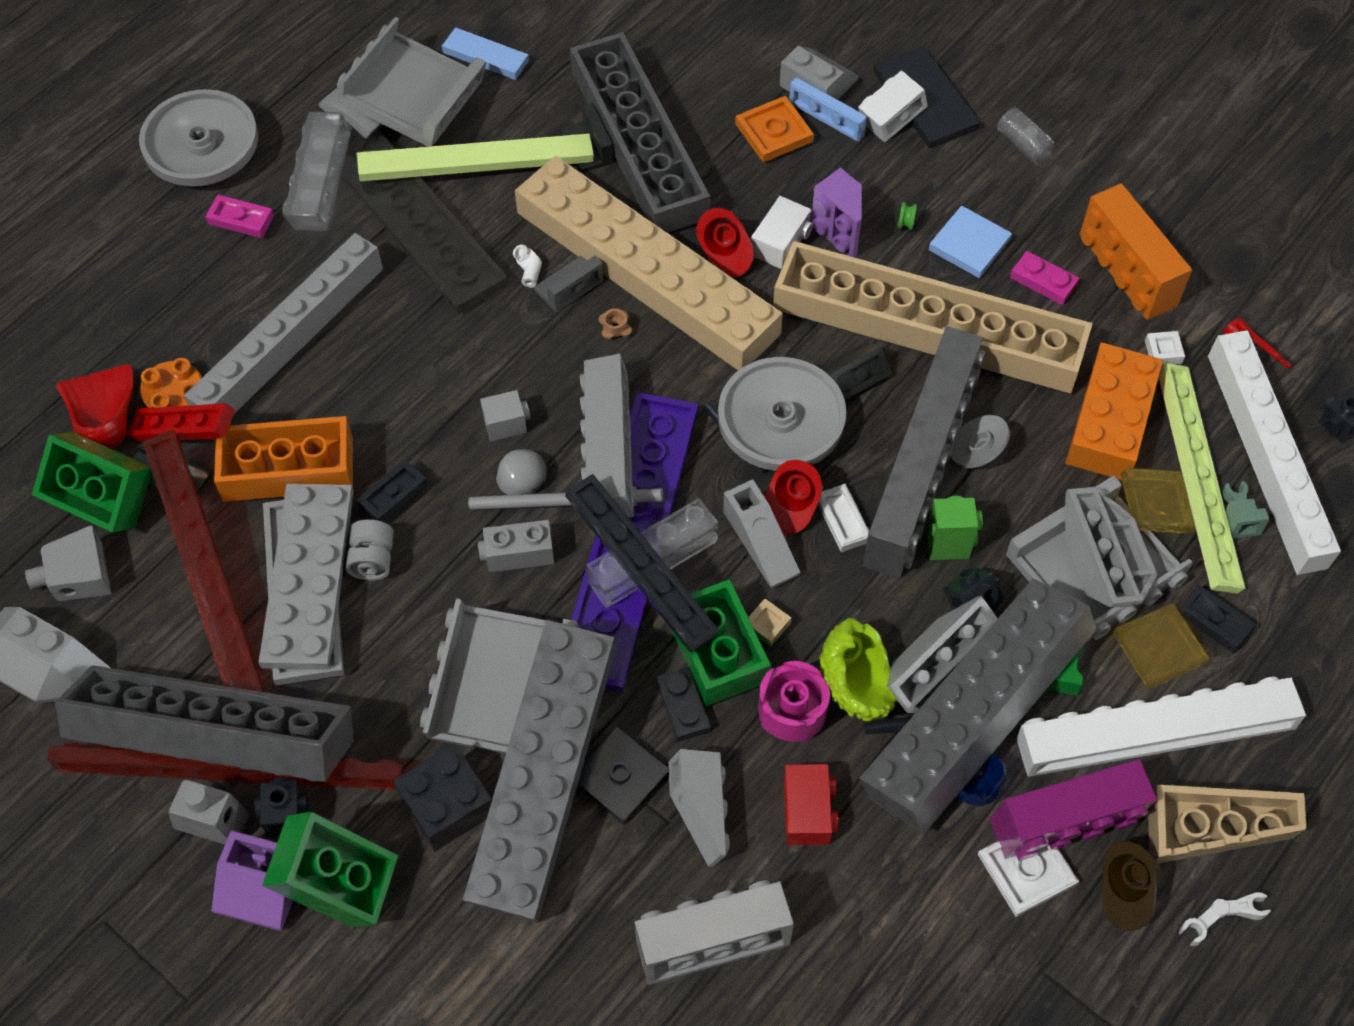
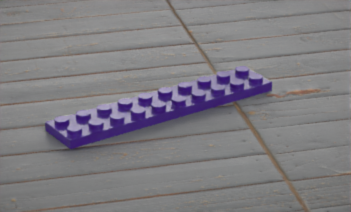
[571,392,698,693]

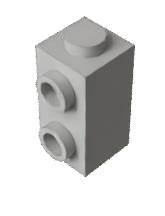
[478,520,554,572]

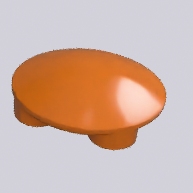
[140,358,202,408]

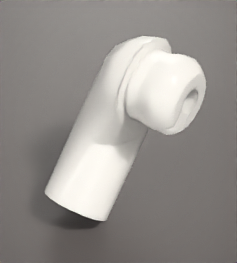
[513,244,542,288]

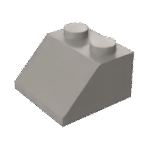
[780,46,859,100]

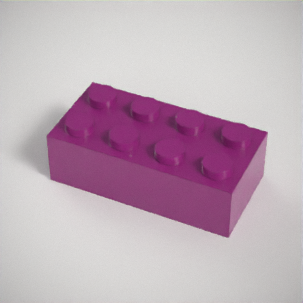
[989,759,1157,861]

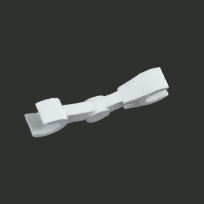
[1179,892,1271,946]

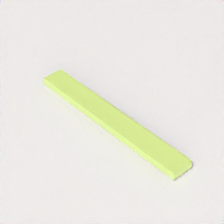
[357,134,593,181]
[1159,362,1245,594]

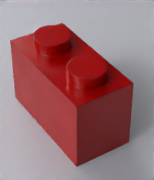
[784,764,838,845]

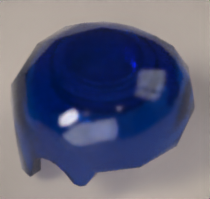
[957,753,1006,806]

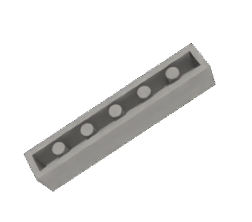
[580,354,634,518]

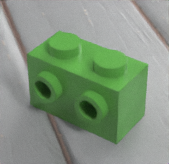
[926,496,983,560]

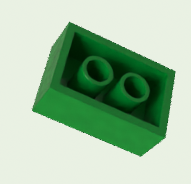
[32,432,153,533]
[671,579,771,706]
[262,812,399,927]

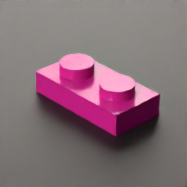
[205,195,274,238]
[1010,251,1080,305]

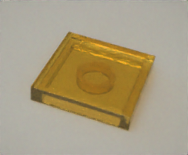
[1120,468,1196,533]
[1113,603,1210,690]

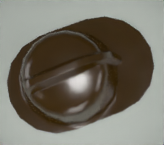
[1102,841,1162,931]

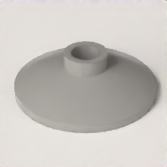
[951,415,1010,468]

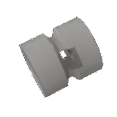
[345,520,394,581]

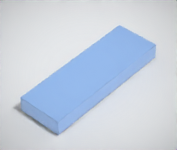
[442,27,529,80]
[789,77,867,142]

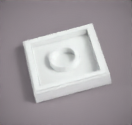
[978,841,1079,917]

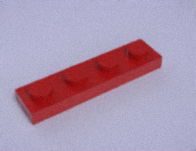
[126,403,235,442]

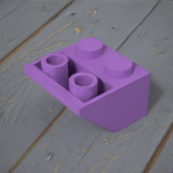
[811,168,862,258]
[211,831,293,931]

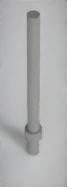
[468,486,663,510]

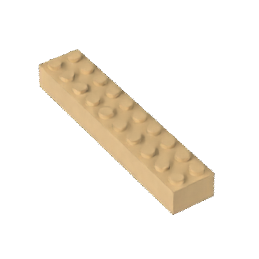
[515,156,783,370]
[773,241,1093,393]

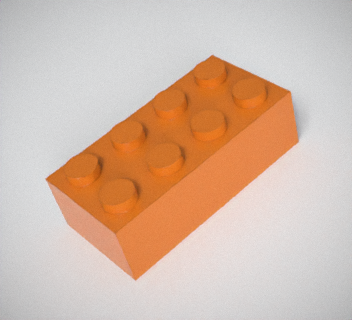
[1079,183,1192,320]
[1065,342,1163,482]
[214,416,353,502]

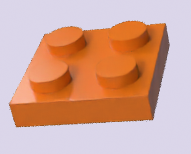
[735,96,814,163]

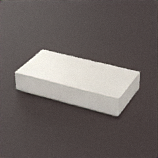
[818,484,869,552]

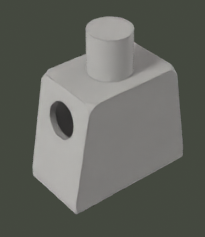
[25,526,111,601]
[169,780,251,844]

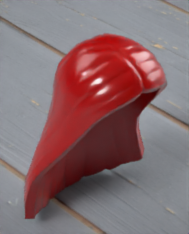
[56,364,134,449]

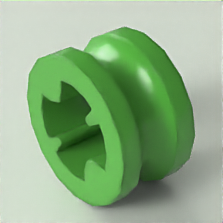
[898,202,917,231]

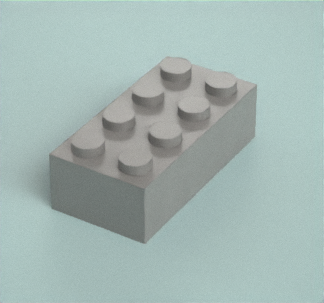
[635,880,794,985]

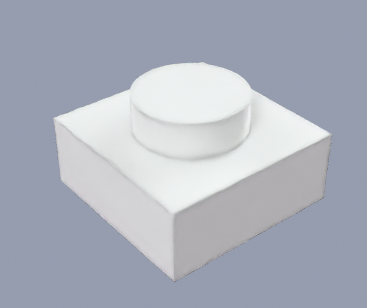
[1145,331,1185,364]

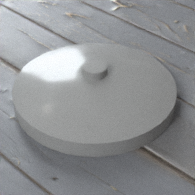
[139,89,259,186]
[718,357,846,471]

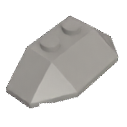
[1065,486,1157,607]
[887,596,998,713]
[0,607,110,704]

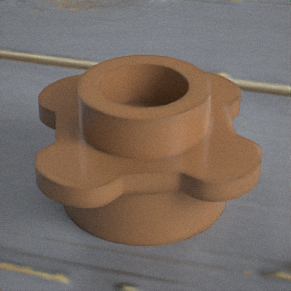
[599,309,632,339]

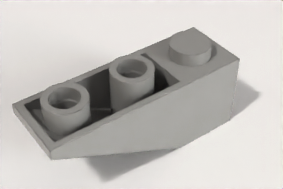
[723,479,800,589]
[668,749,729,867]

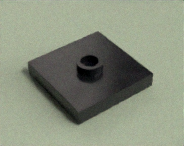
[577,728,669,825]

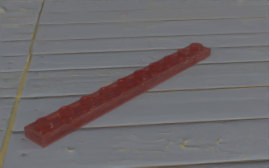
[143,429,266,693]
[47,743,405,790]

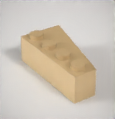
[1148,785,1306,864]

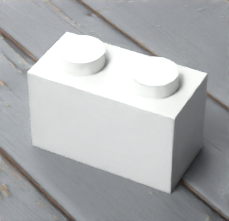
[858,70,928,142]
[751,196,813,269]

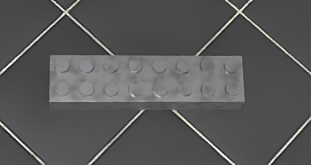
[570,32,710,233]
[862,326,985,579]
[859,578,1096,834]
[463,620,616,923]
[55,665,354,782]

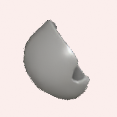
[496,449,548,495]

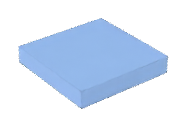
[929,206,1012,278]

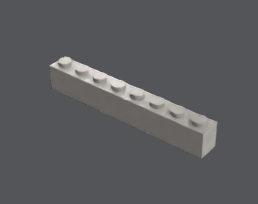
[184,233,383,414]

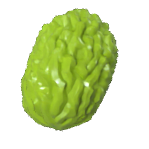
[819,618,898,721]

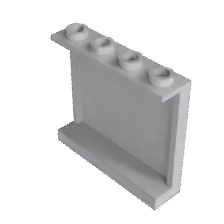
[337,17,486,147]
[1006,475,1192,640]
[420,598,579,754]

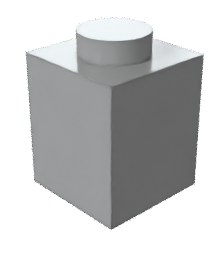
[480,390,531,442]

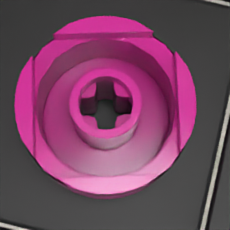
[758,661,830,742]

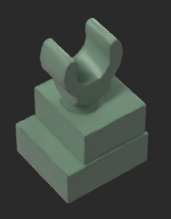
[1222,481,1269,539]

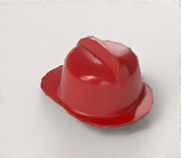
[696,208,754,278]
[765,459,823,535]

